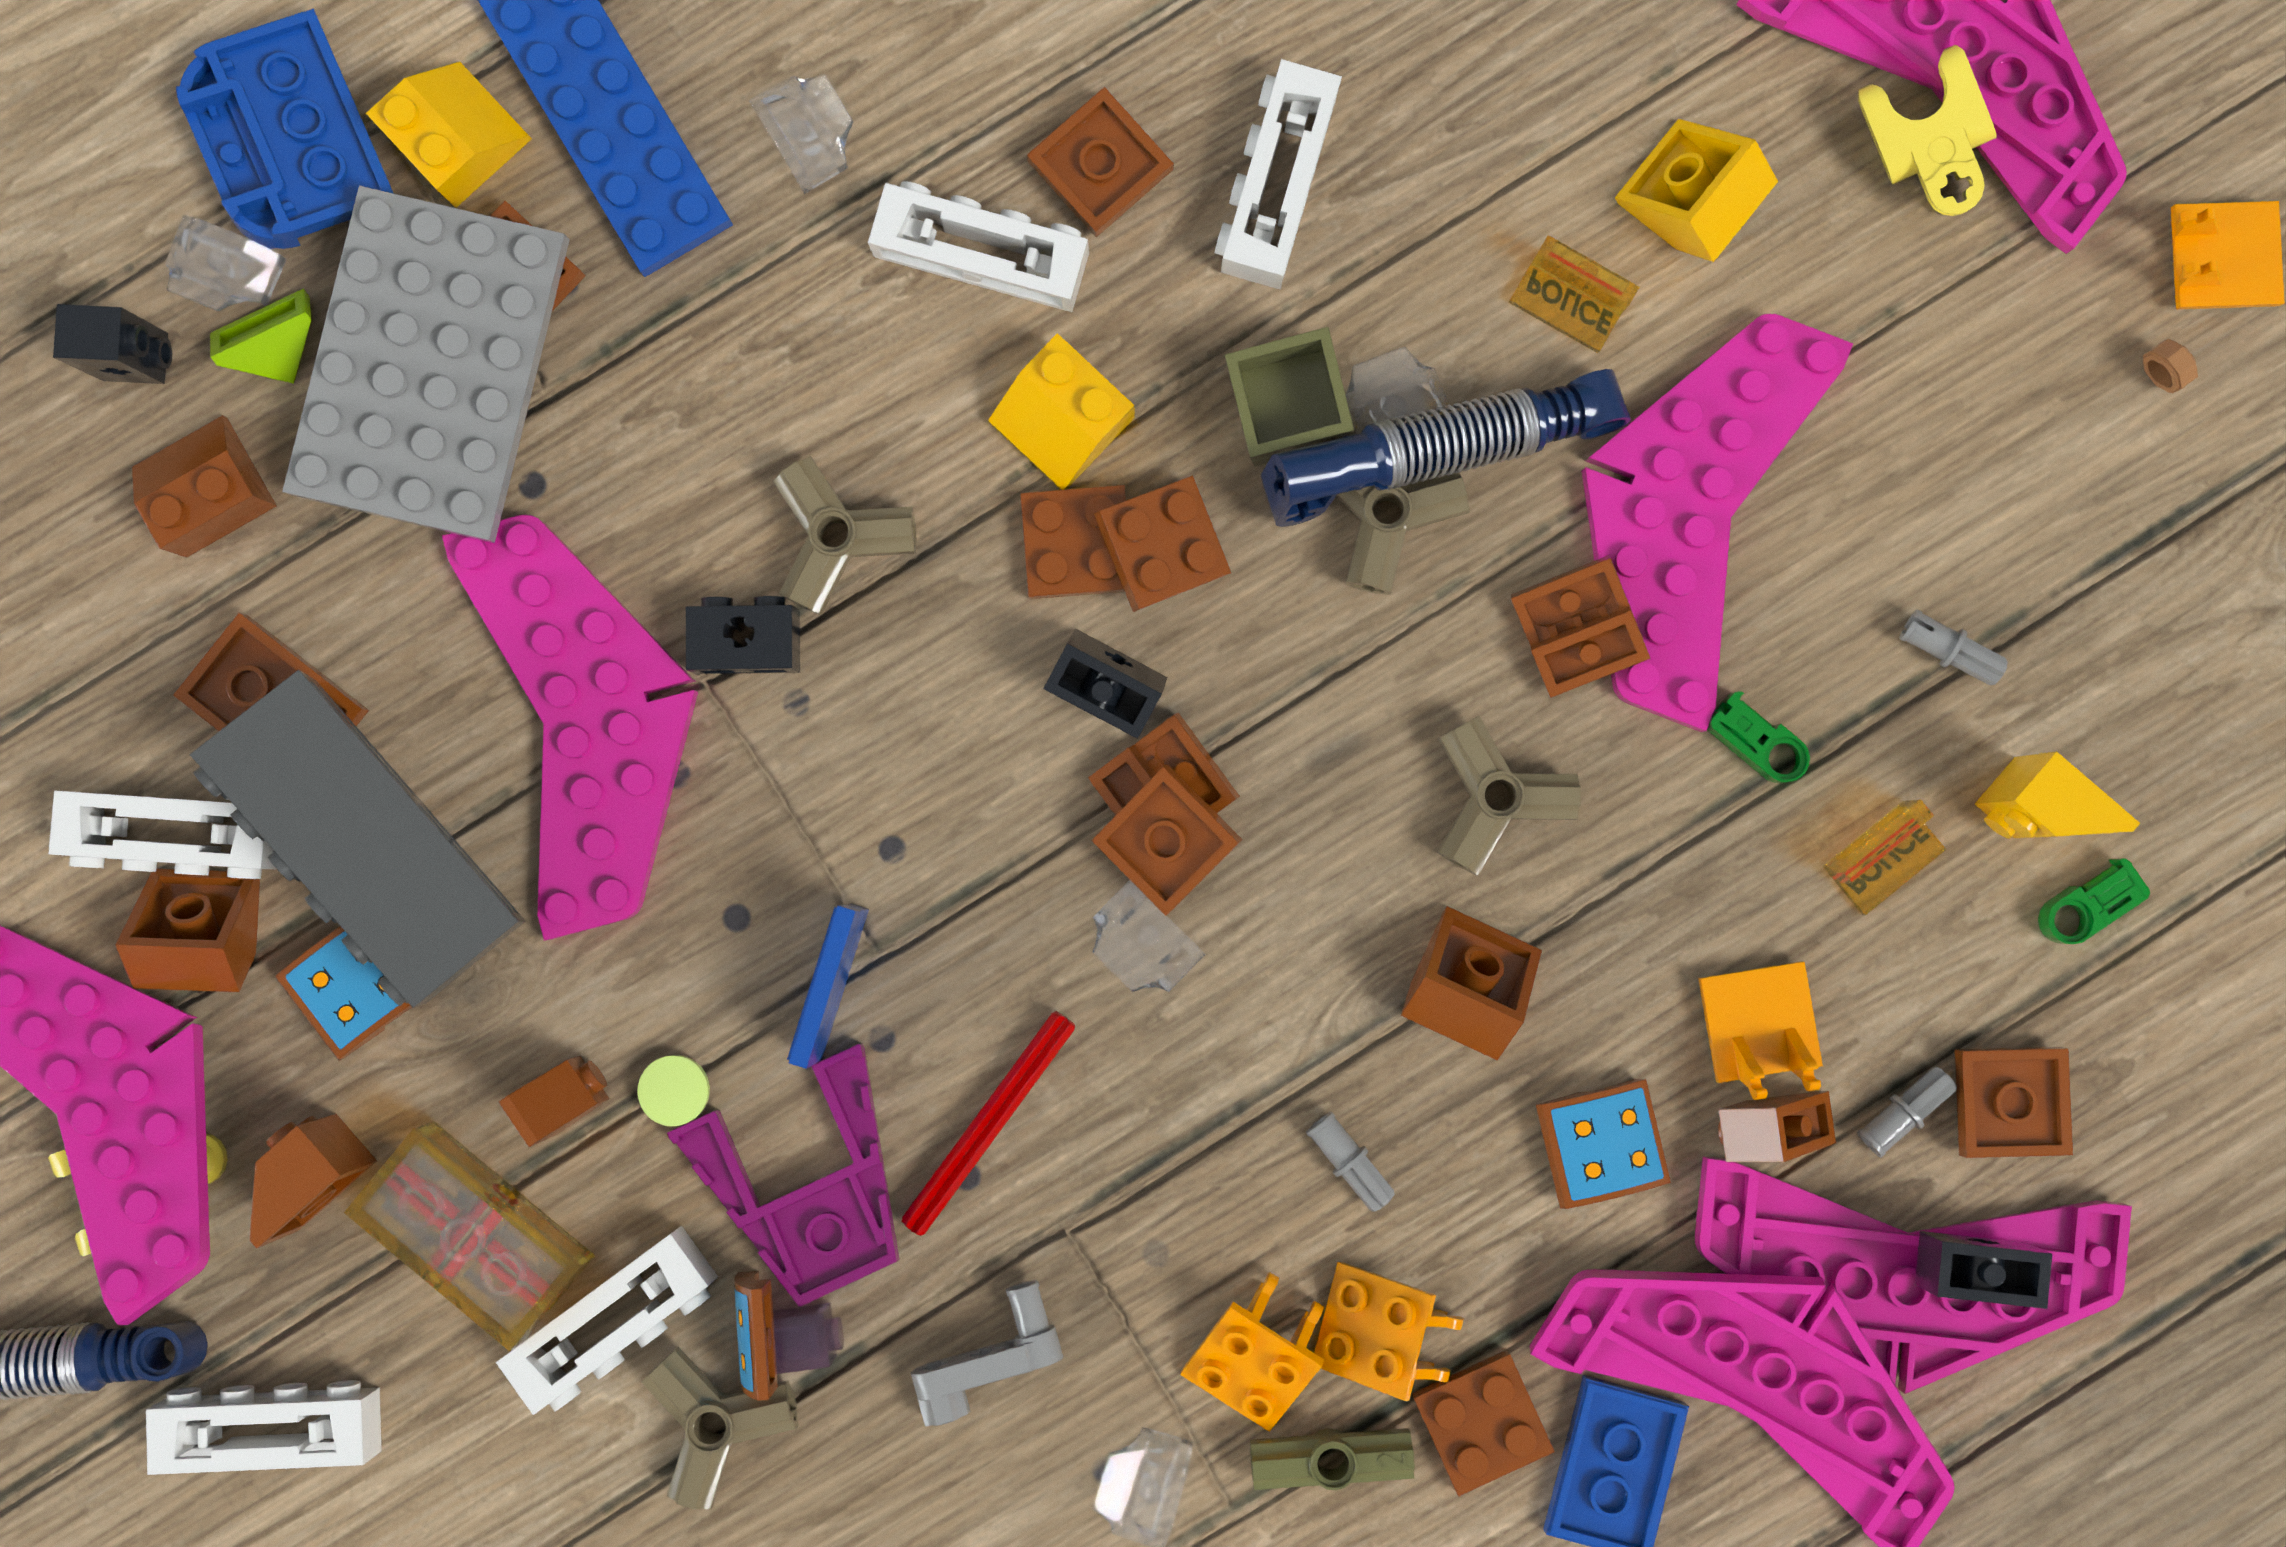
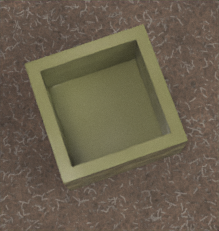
[1225,327,1355,467]

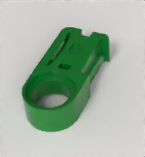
[1707,691,1810,783]
[2038,858,2150,944]

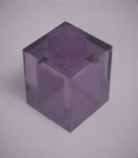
[773,1303,844,1374]

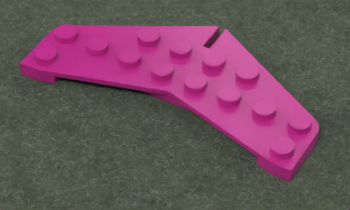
[1736,0,2127,254]
[1581,314,1853,732]
[442,515,699,941]
[0,926,210,1325]
[1695,1156,2132,1394]
[1529,1269,1954,1547]

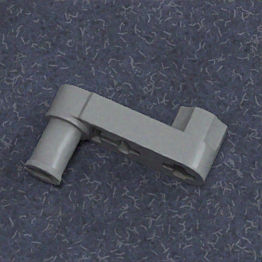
[911,1280,1063,1426]

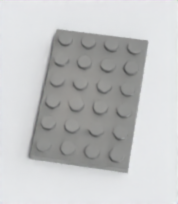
[282,186,570,543]

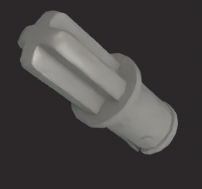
[1899,609,2008,685]
[1857,1067,1957,1158]
[1306,1112,1395,1212]

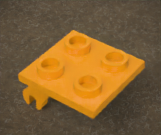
[2170,201,2285,310]
[1698,961,1823,1100]
[1314,1262,1464,1401]
[1180,1272,1324,1432]

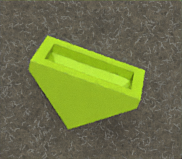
[210,288,311,384]

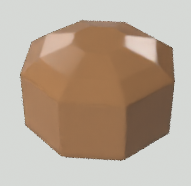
[2143,339,2198,393]

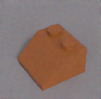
[132,415,277,558]
[115,868,260,992]
[1401,906,1542,1061]
[250,1114,377,1249]

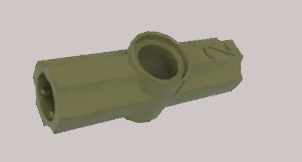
[1250,1428,1415,1491]

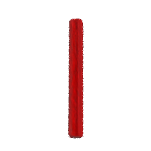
[901,1011,1075,1236]

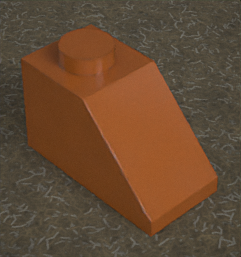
[499,1055,610,1147]
[1718,1091,1836,1162]

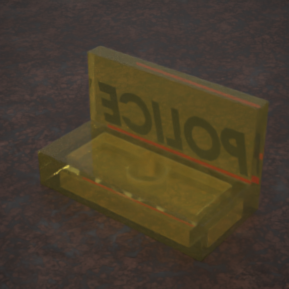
[1508,235,1639,353]
[1823,799,1946,915]

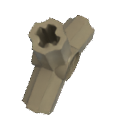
[773,456,917,616]
[1336,472,1470,595]
[1437,716,1581,876]
[641,1347,798,1510]

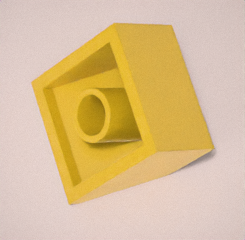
[366,61,532,208]
[1615,118,1778,262]
[988,333,1135,490]
[1975,751,2140,839]

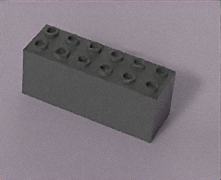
[189,670,526,1008]

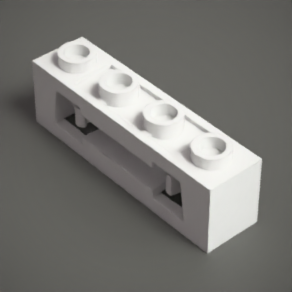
[1215,59,1342,290]
[868,181,1089,312]
[48,791,276,879]
[496,1226,718,1415]
[146,1380,382,1475]

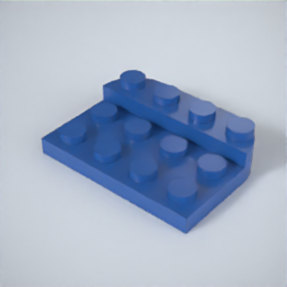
[176,8,394,250]

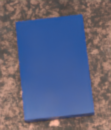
[787,904,869,1069]
[1543,1375,1689,1547]

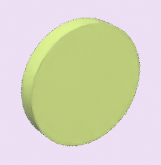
[637,1055,710,1126]

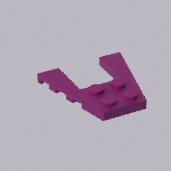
[667,1044,900,1307]

